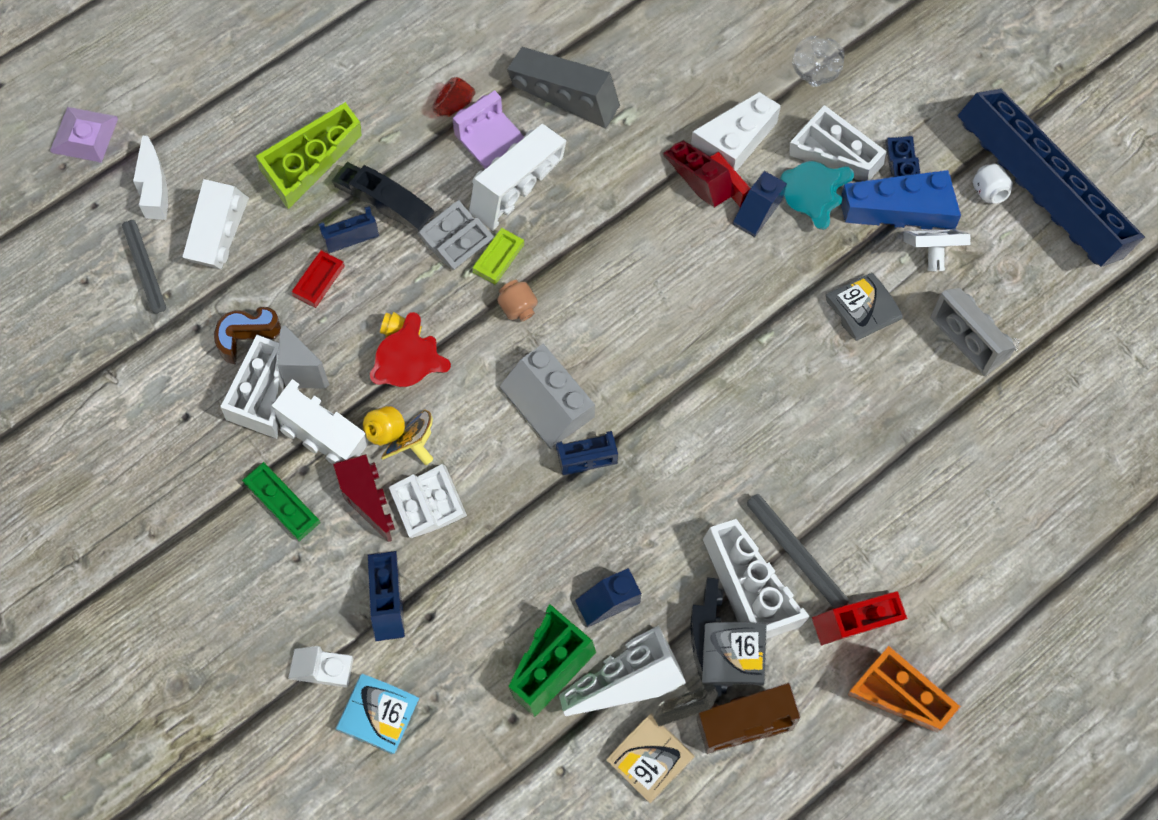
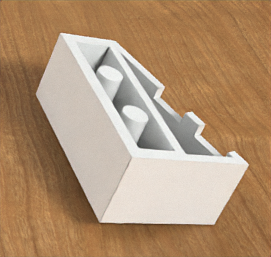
[691,92,781,171]
[789,105,886,181]
[183,179,249,269]
[220,335,284,439]
[272,379,369,465]

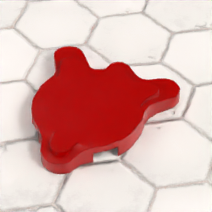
[370,312,451,387]

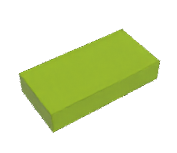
[472,228,524,285]

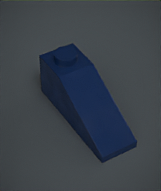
[368,551,405,642]

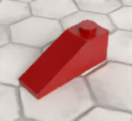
[811,591,908,646]

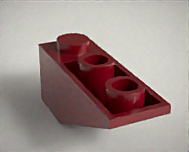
[663,140,735,208]
[333,454,395,542]

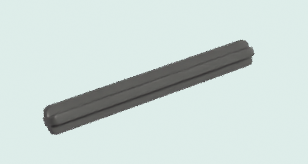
[747,494,849,609]

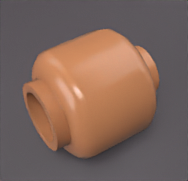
[497,280,538,322]

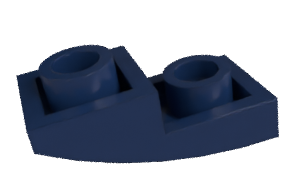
[885,136,921,177]

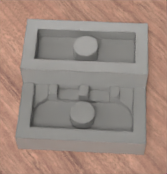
[417,200,494,271]

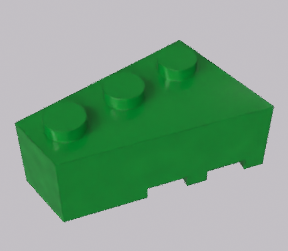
[508,603,596,717]

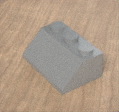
[930,288,1016,377]
[500,343,595,449]

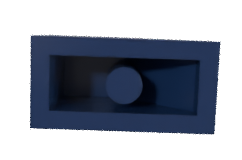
[733,170,787,237]
[575,568,642,628]

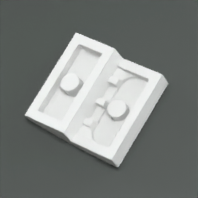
[389,464,467,538]

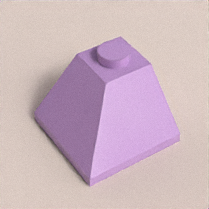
[50,107,118,163]

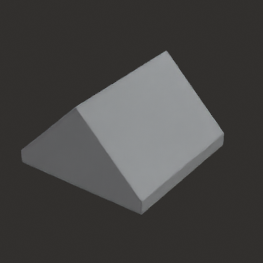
[277,326,329,389]

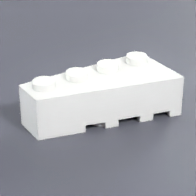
[469,124,566,231]
[703,519,810,639]

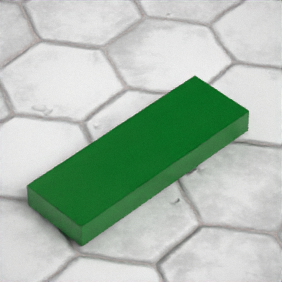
[242,462,321,542]

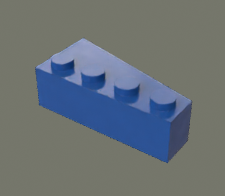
[840,170,961,230]

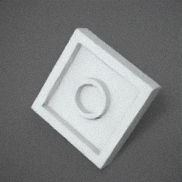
[903,229,970,271]

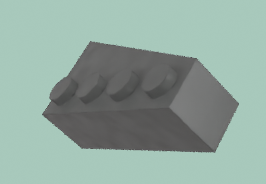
[507,47,620,129]

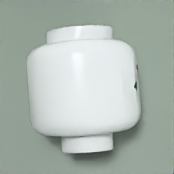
[973,164,1013,204]

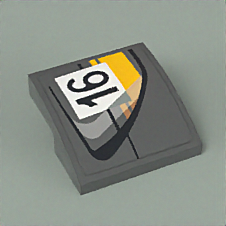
[826,272,903,341]
[702,622,767,686]

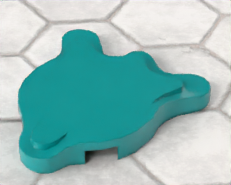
[780,161,854,230]

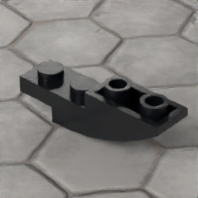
[332,162,435,232]
[690,577,727,703]

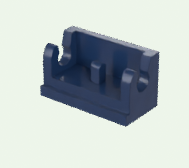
[318,206,379,254]
[556,431,618,475]

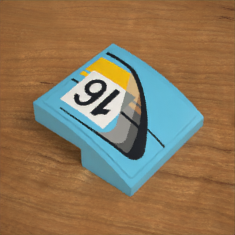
[335,674,419,754]

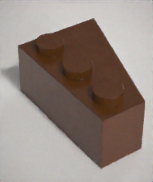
[696,683,801,754]

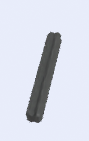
[122,220,166,314]

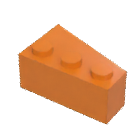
[848,646,961,733]

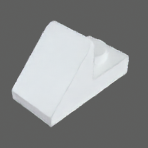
[289,646,353,688]

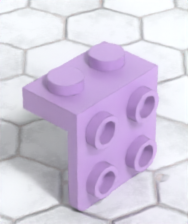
[453,91,524,169]

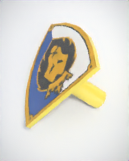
[381,409,433,465]

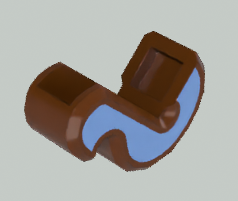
[214,307,281,365]

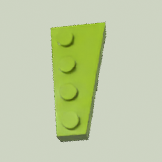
[256,102,362,210]

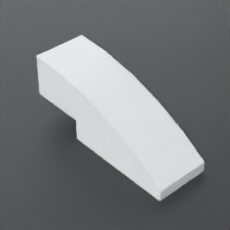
[133,136,168,220]

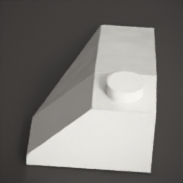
[559,625,686,716]

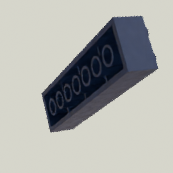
[957,88,1145,267]

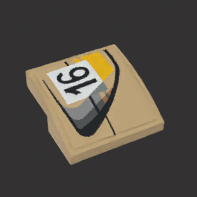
[606,714,695,803]

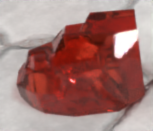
[432,77,476,117]

